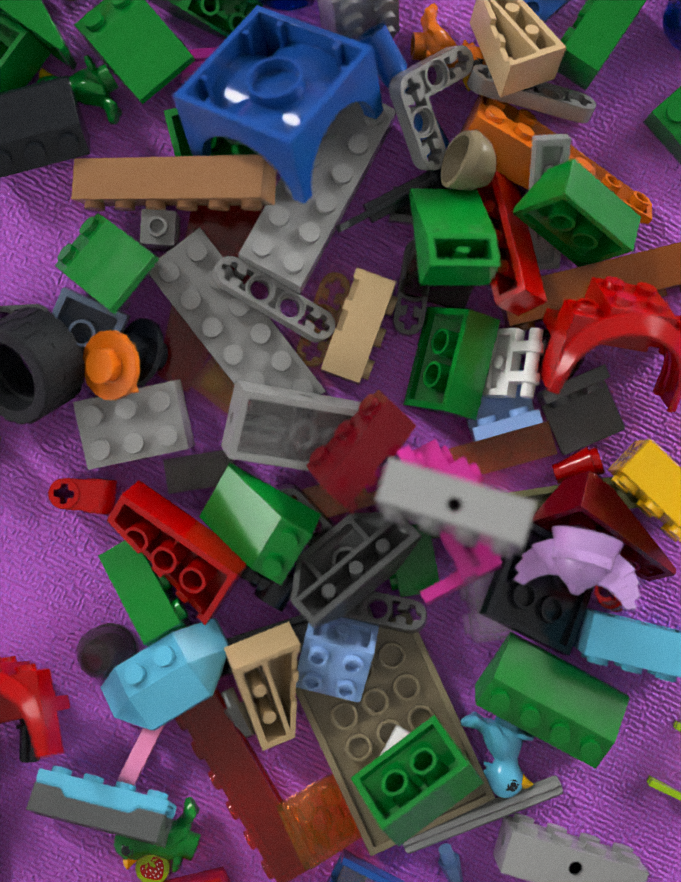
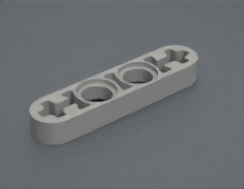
[467,64,596,123]
[212,256,336,343]

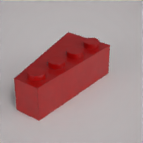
[107,480,248,625]

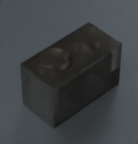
[163,450,237,494]

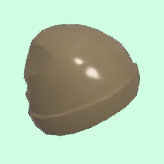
[440,130,496,191]

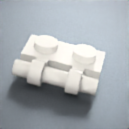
[482,328,545,399]

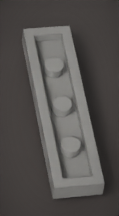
[528,134,571,270]

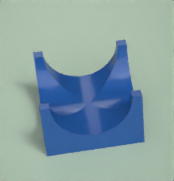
[173,5,384,204]

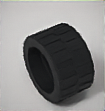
[0,307,85,425]

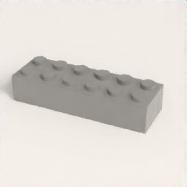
[238,102,396,295]

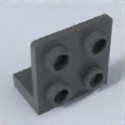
[536,364,625,455]

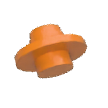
[82,330,140,400]

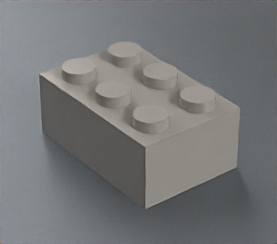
[73,379,195,470]

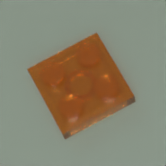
[276,773,362,870]

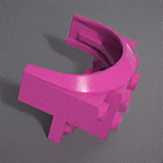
[365,439,502,606]

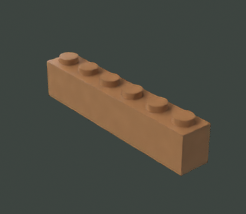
[71,155,277,211]

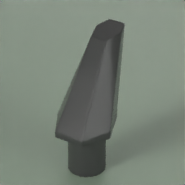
[221,687,255,738]

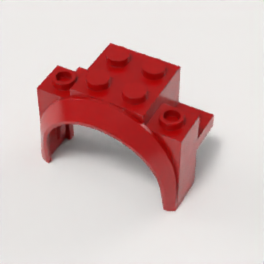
[538,276,681,413]
[0,656,71,758]

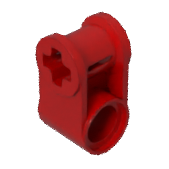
[48,478,117,514]

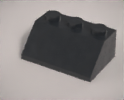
[0,75,90,178]

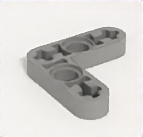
[389,45,474,171]

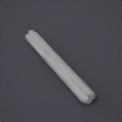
[403,775,563,854]

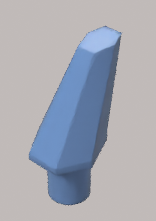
[438,843,463,882]

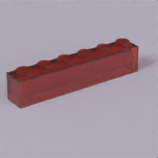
[175,687,316,882]

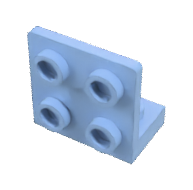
[466,364,543,442]
[296,617,379,702]

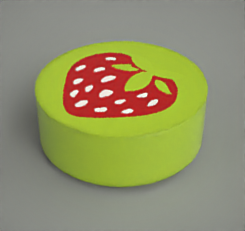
[135,855,171,882]

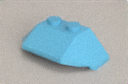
[100,618,229,731]

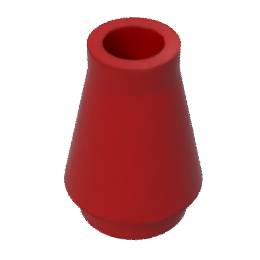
[552,447,605,484]

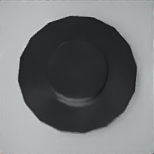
[123,318,168,387]

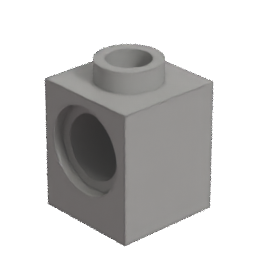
[140,209,181,251]

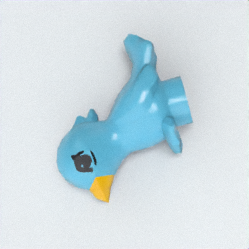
[460,711,535,798]

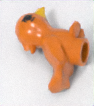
[410,3,487,92]

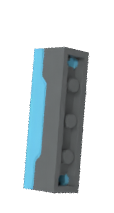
[26,765,177,848]

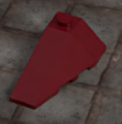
[531,470,676,581]

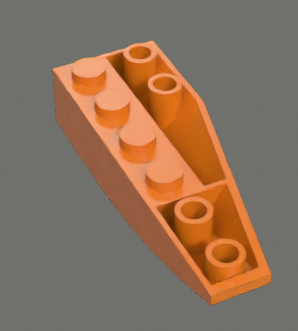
[460,95,653,224]

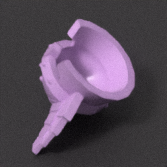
[514,526,641,610]

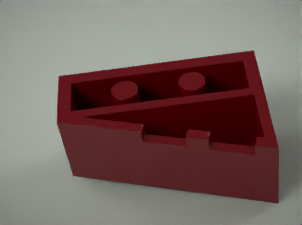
[306,390,416,515]

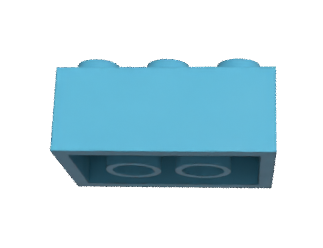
[573,608,681,683]

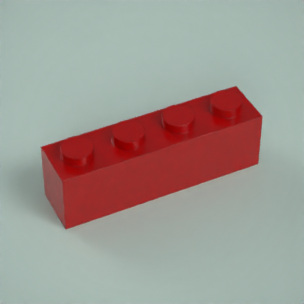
[475,170,547,316]

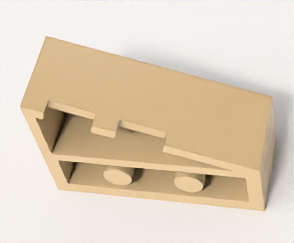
[470,0,566,98]
[321,267,398,385]
[224,622,300,751]

